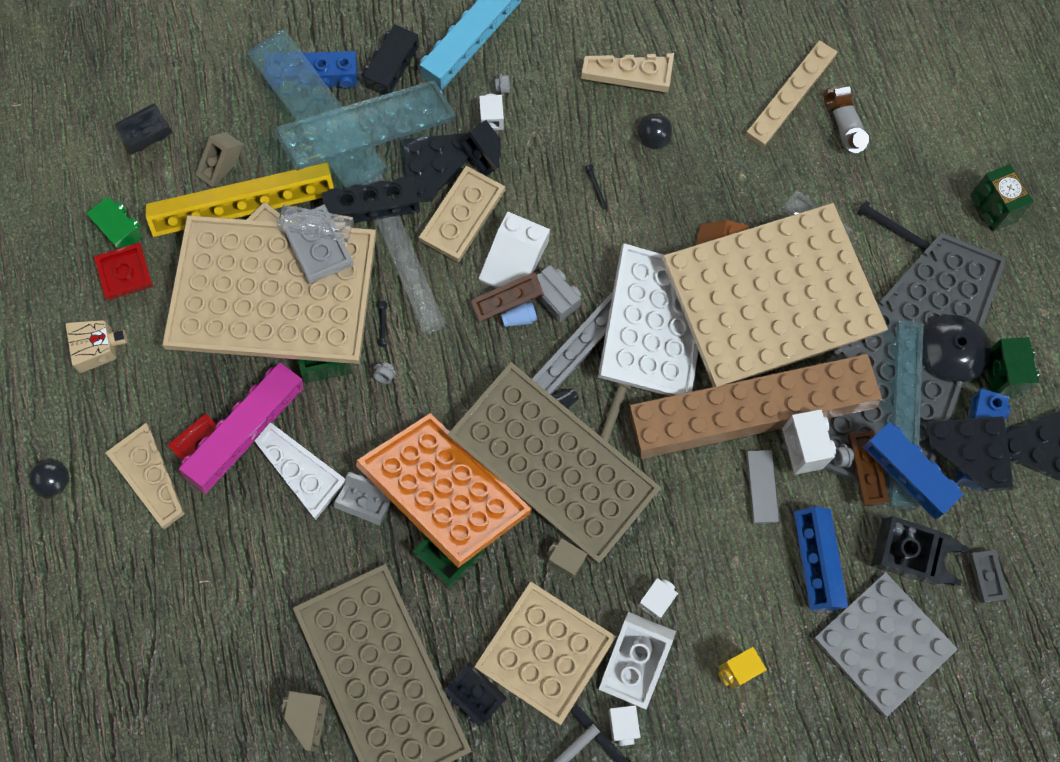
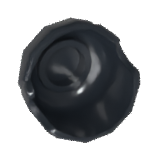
[638,113,672,149]
[29,459,69,499]

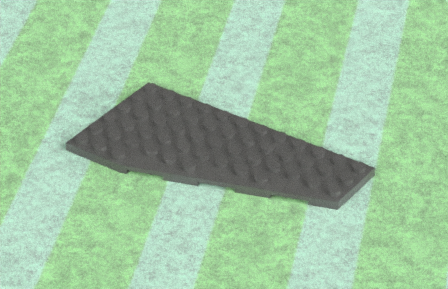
[779,233,1007,508]

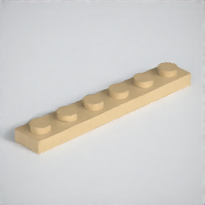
[745,40,837,148]

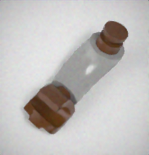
[823,86,869,153]

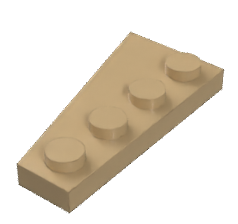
[105,423,185,529]

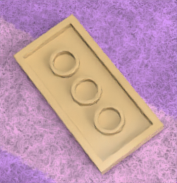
[419,166,505,262]

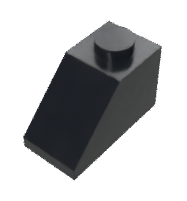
[458,120,500,176]

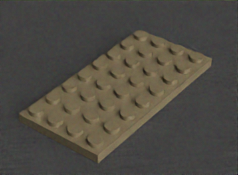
[447,362,661,564]
[293,564,472,762]

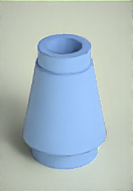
[501,302,538,327]

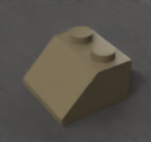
[282,691,328,753]

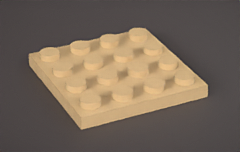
[475,582,616,726]

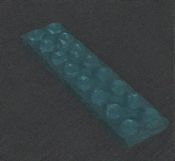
[247,28,388,188]
[274,80,456,171]

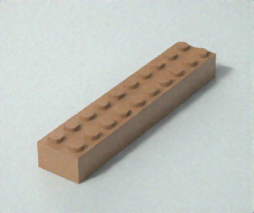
[630,354,882,459]

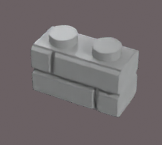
[537,265,581,322]

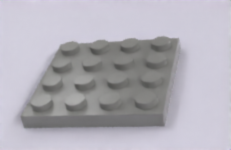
[813,572,958,718]

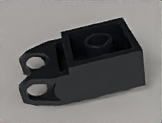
[871,516,969,587]

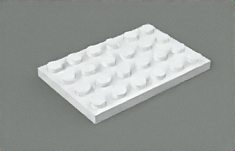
[598,244,698,396]

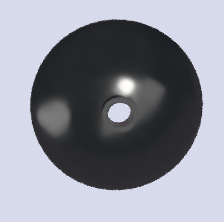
[919,314,991,383]

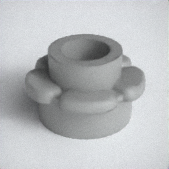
[495,74,510,96]
[373,362,396,384]
[833,444,854,468]

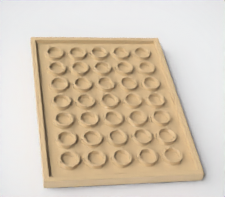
[662,203,888,387]
[162,215,376,364]

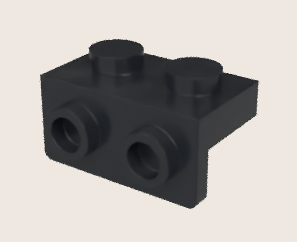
[115,104,173,154]
[443,663,507,726]

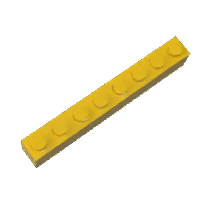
[146,162,334,237]

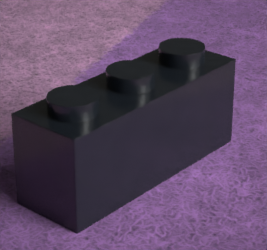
[362,24,419,98]

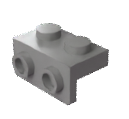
[334,472,392,526]

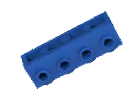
[266,51,358,91]
[955,388,1011,492]
[863,422,964,519]
[794,506,848,612]

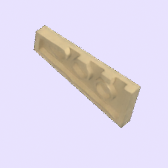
[581,53,674,93]

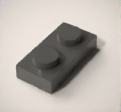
[969,550,1009,604]

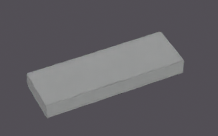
[746,450,779,524]

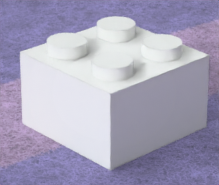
[782,410,836,475]

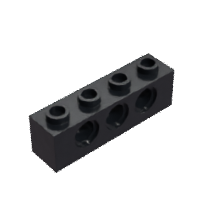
[322,177,420,226]

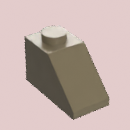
[196,132,244,187]

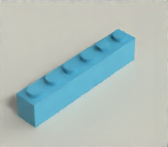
[420,0,521,91]

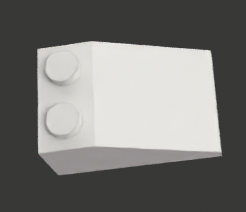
[479,212,550,288]
[599,612,676,709]

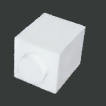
[480,94,504,130]
[638,578,678,621]
[608,706,640,746]

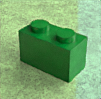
[86,196,143,249]

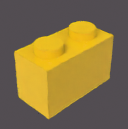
[718,647,767,689]

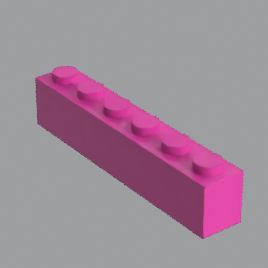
[179,362,304,494]

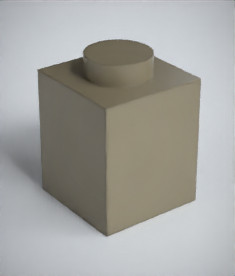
[547,539,587,579]

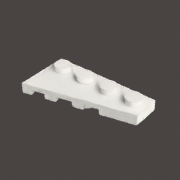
[255,422,346,520]

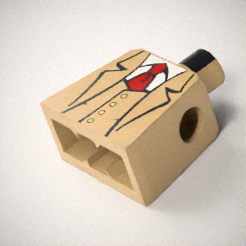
[66,320,127,373]

